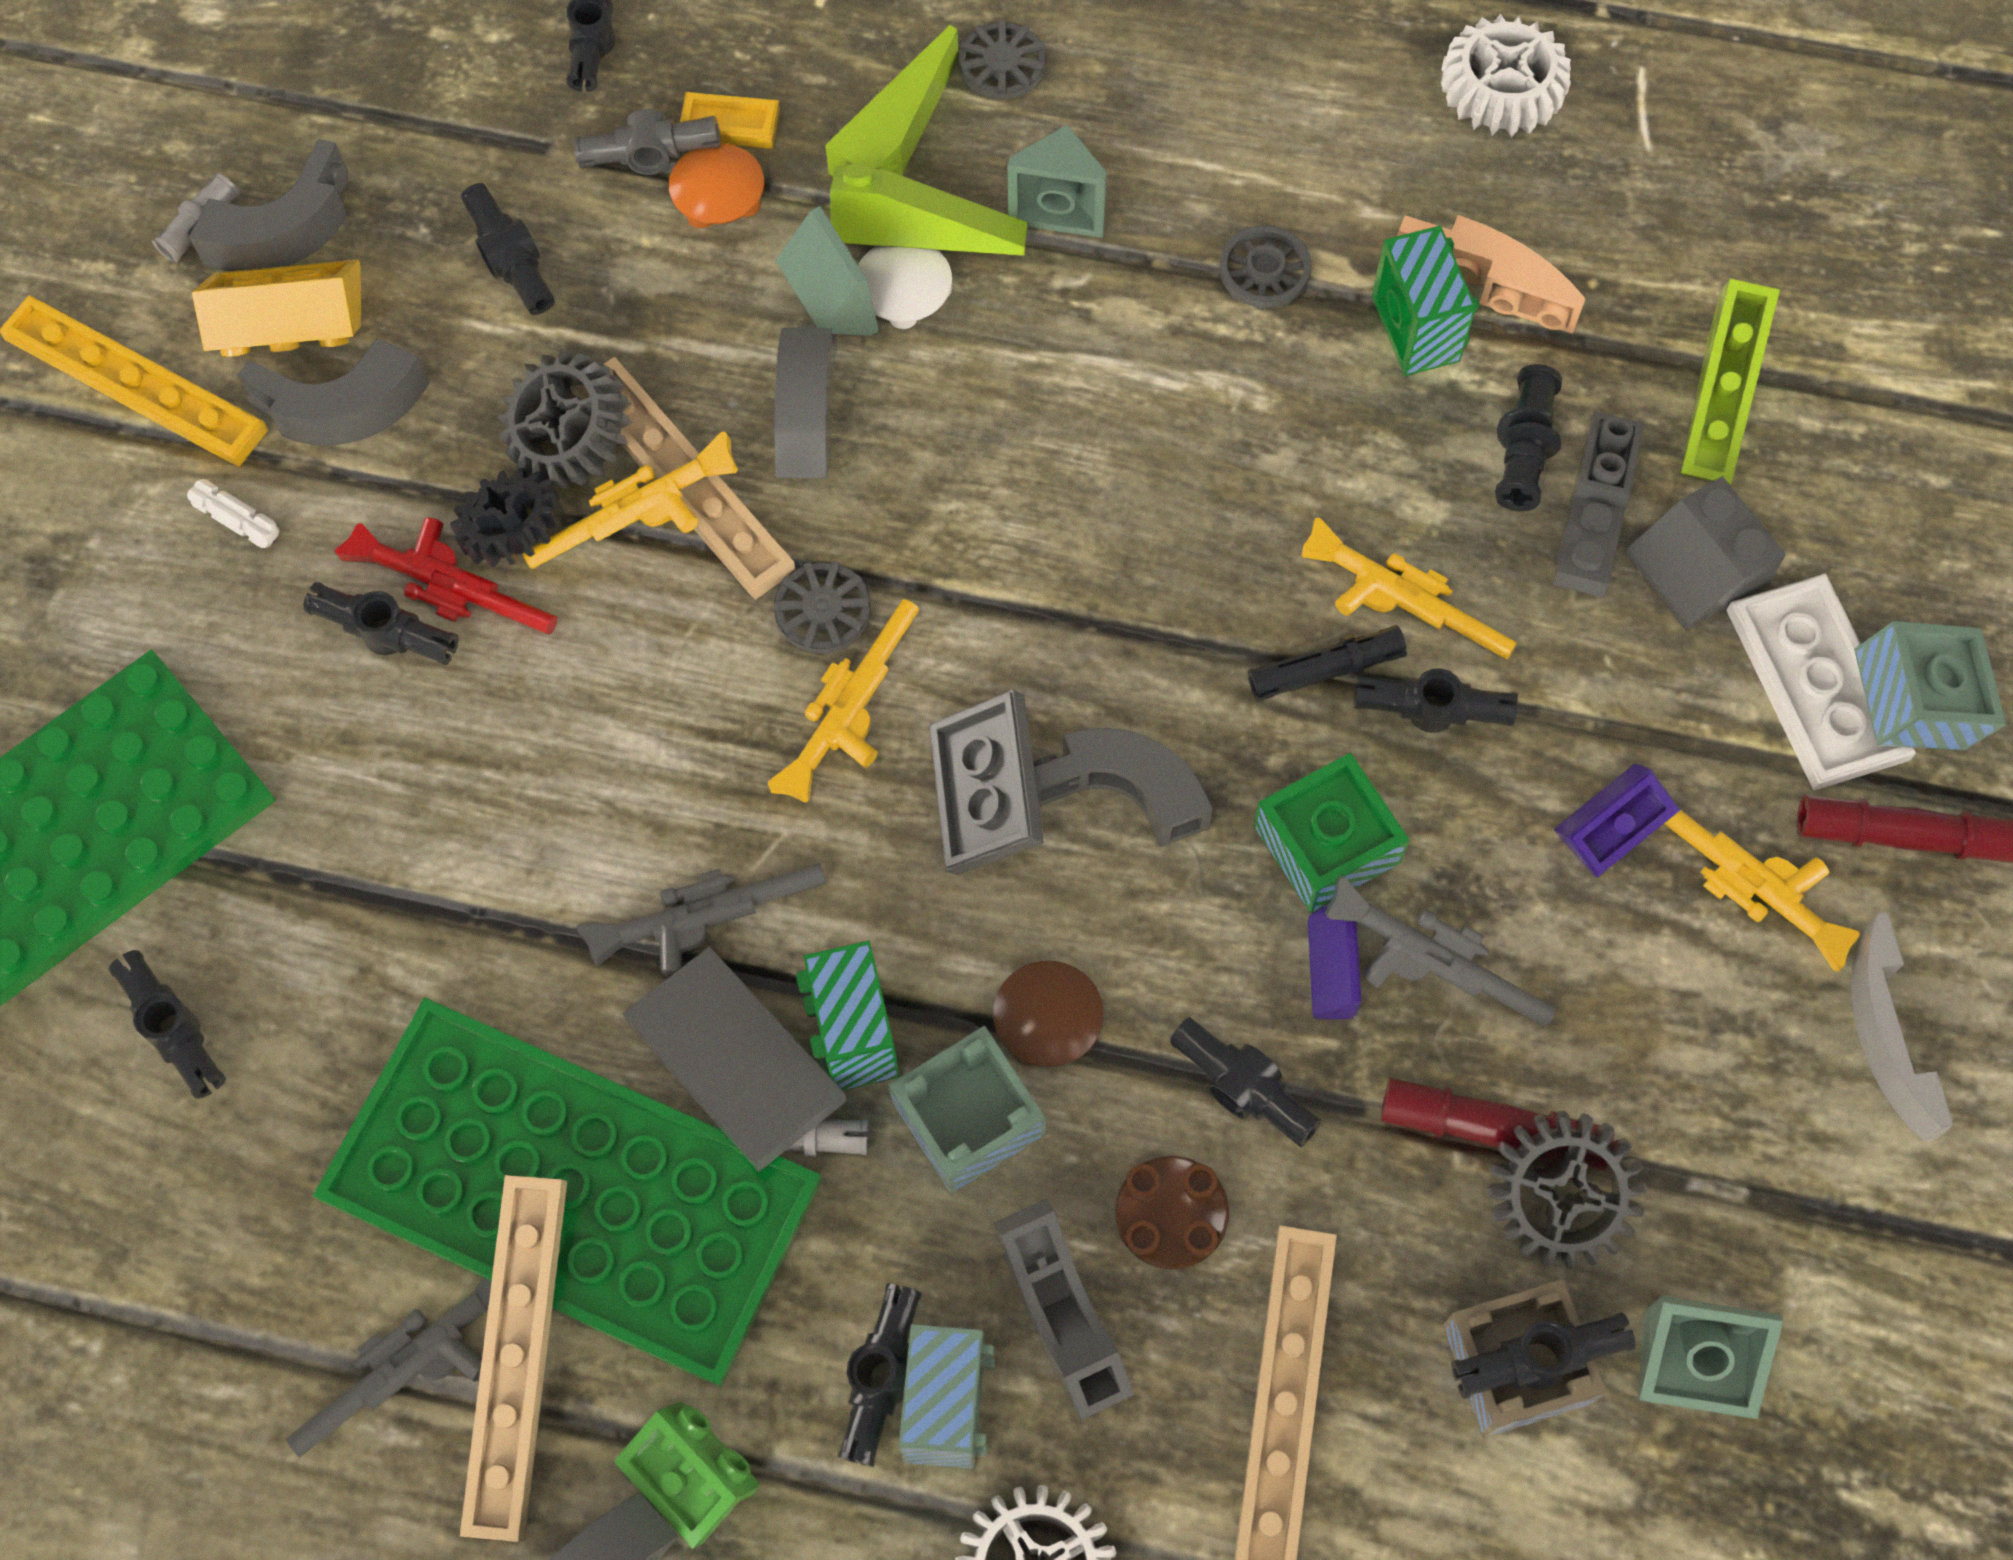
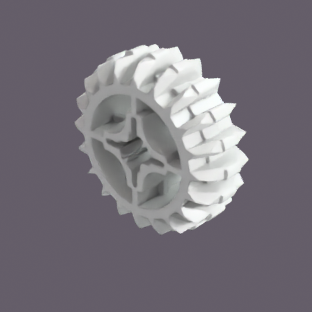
[1441,14,1571,138]
[955,1485,1116,1560]

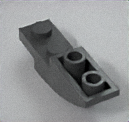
[1553,411,1644,598]

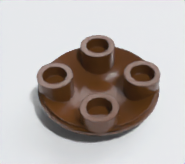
[993,961,1104,1067]
[1115,1156,1229,1269]

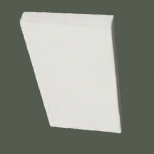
[1726,573,1916,791]

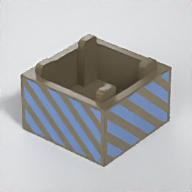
[1442,1279,1607,1438]

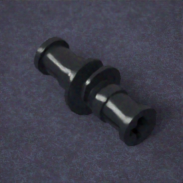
[1495,364,1562,512]

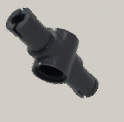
[566,0,615,92]
[461,183,555,315]
[303,582,459,665]
[1354,668,1518,733]
[109,950,226,1099]
[1170,1017,1321,1148]
[837,1283,922,1467]
[1451,1312,1636,1399]

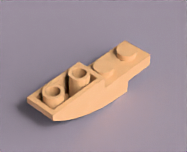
[1398,215,1585,334]

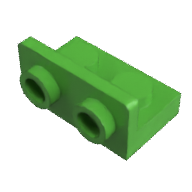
[614,1401,760,1549]

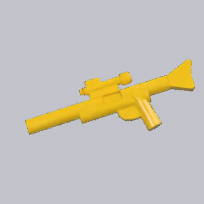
[523,431,738,569]
[1301,518,1517,660]
[768,599,919,803]
[1664,810,1860,972]

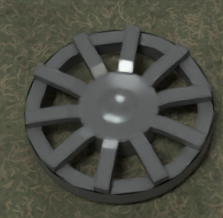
[958,20,1046,99]
[1219,225,1311,310]
[774,561,871,653]

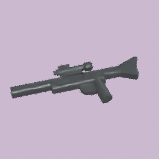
[576,863,826,977]
[1325,875,1556,1027]
[286,1278,491,1457]

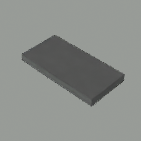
[622,946,847,1172]

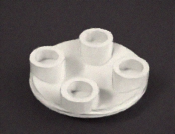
[858,246,952,329]

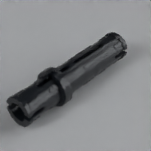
[1247,625,1407,702]

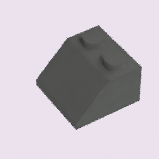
[1625,476,1786,631]

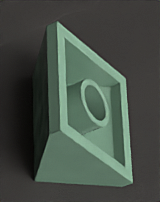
[1008,125,1107,238]
[775,206,879,336]
[1638,1296,1783,1419]

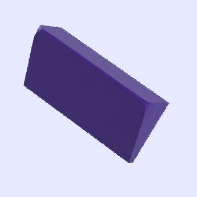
[1554,764,1680,878]
[1307,905,1362,1019]

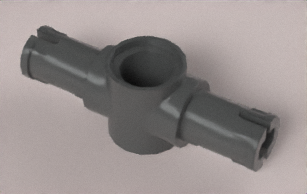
[574,109,721,175]

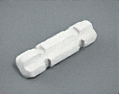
[187,479,280,548]

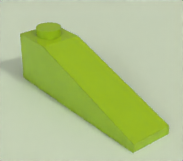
[825,25,958,177]
[830,164,1028,256]
[1679,278,1780,485]

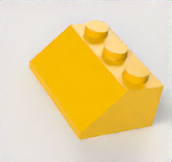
[192,259,361,357]

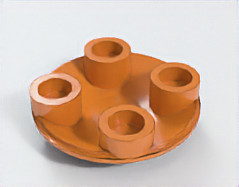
[669,143,764,228]

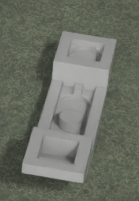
[1851,912,1954,1142]

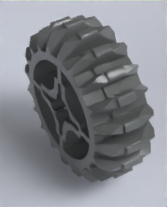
[497,350,633,489]
[1487,1111,1647,1269]

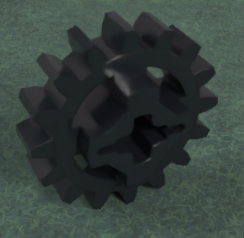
[450,468,564,567]

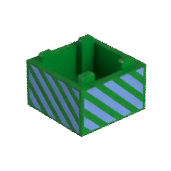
[1372,225,1480,377]
[1253,752,1410,913]
[796,940,900,1091]

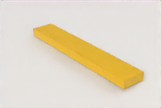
[0,295,269,467]

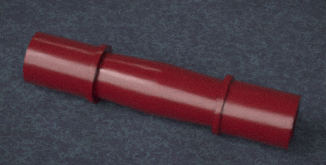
[1797,794,2013,863]
[1380,1077,1614,1172]

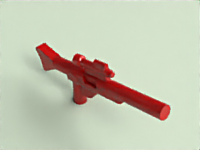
[335,517,557,635]

